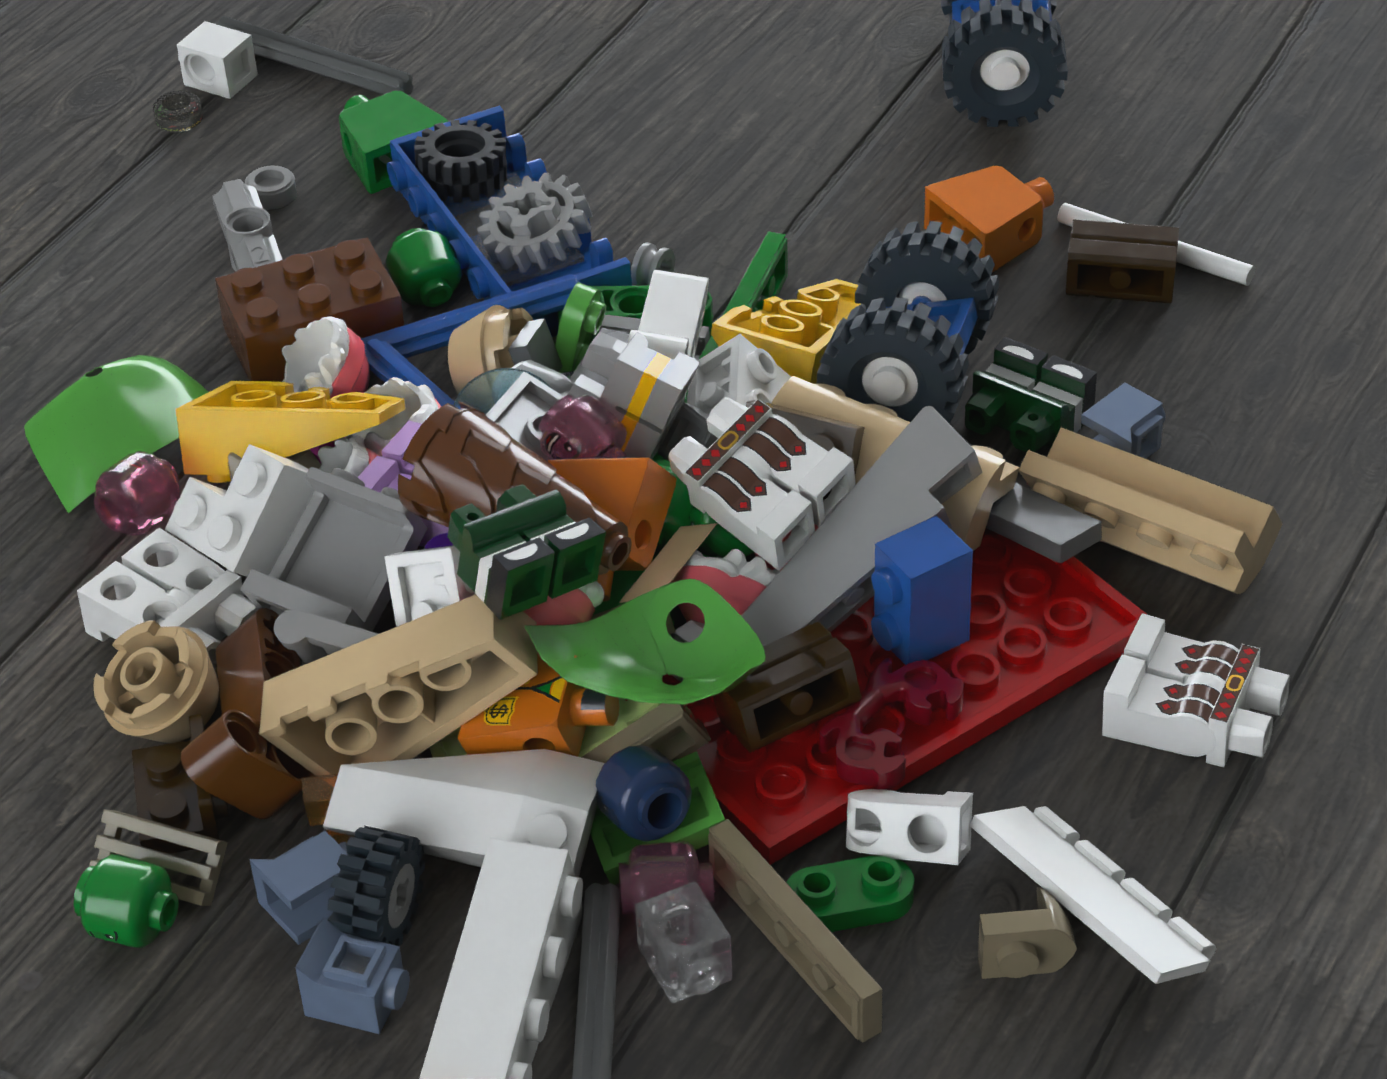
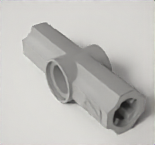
[213,179,283,271]

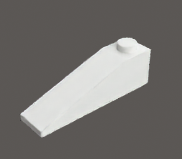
[323,749,605,877]

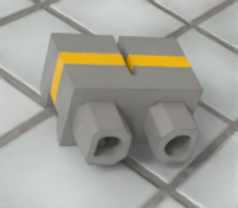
[562,331,700,459]

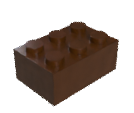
[215,237,404,382]

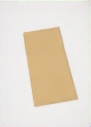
[619,523,717,603]

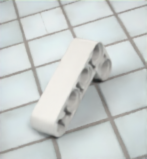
[627,270,709,419]

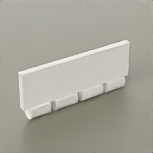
[970,806,1216,984]

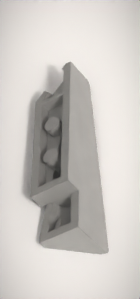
[741,406,982,646]

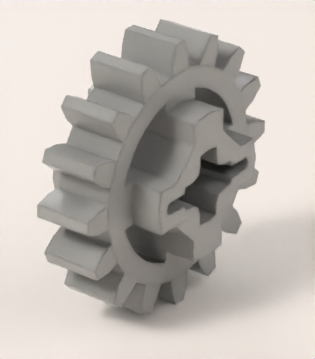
[477,173,593,272]

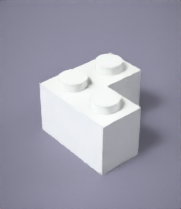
[165,444,314,577]

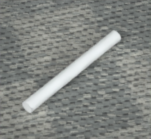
[1057,203,1255,286]

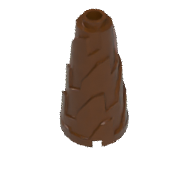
[398,401,632,575]

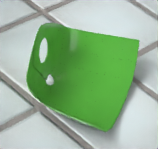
[24,355,208,513]
[524,579,766,705]

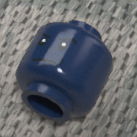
[595,745,692,842]

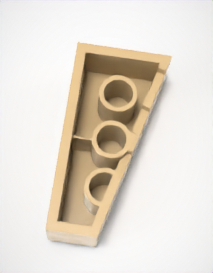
[259,594,538,789]

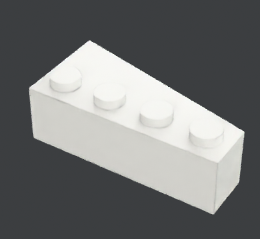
[419,838,584,1079]

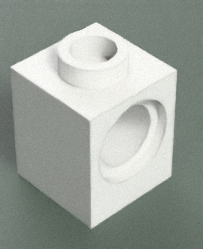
[177,21,258,99]

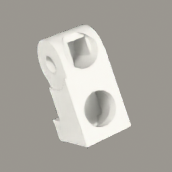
[846,789,973,865]

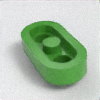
[555,282,607,379]

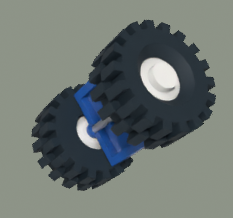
[941,0,1068,127]
[817,221,1000,423]

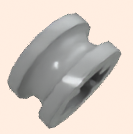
[631,242,675,286]

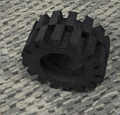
[414,120,507,203]

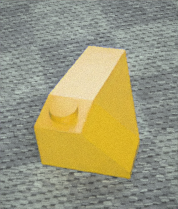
[711,279,860,384]
[176,381,406,483]

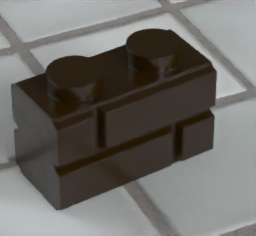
[1066,219,1179,303]
[713,621,862,753]

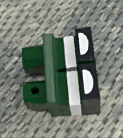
[965,337,1097,453]
[447,484,606,620]

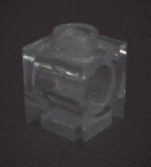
[635,881,733,1004]

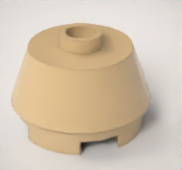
[448,305,533,409]
[94,621,220,743]

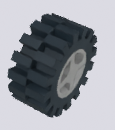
[328,825,425,946]

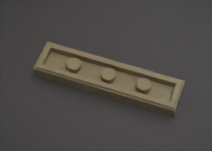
[708,819,882,1043]

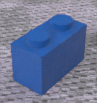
[871,515,973,665]

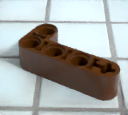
[181,608,315,819]

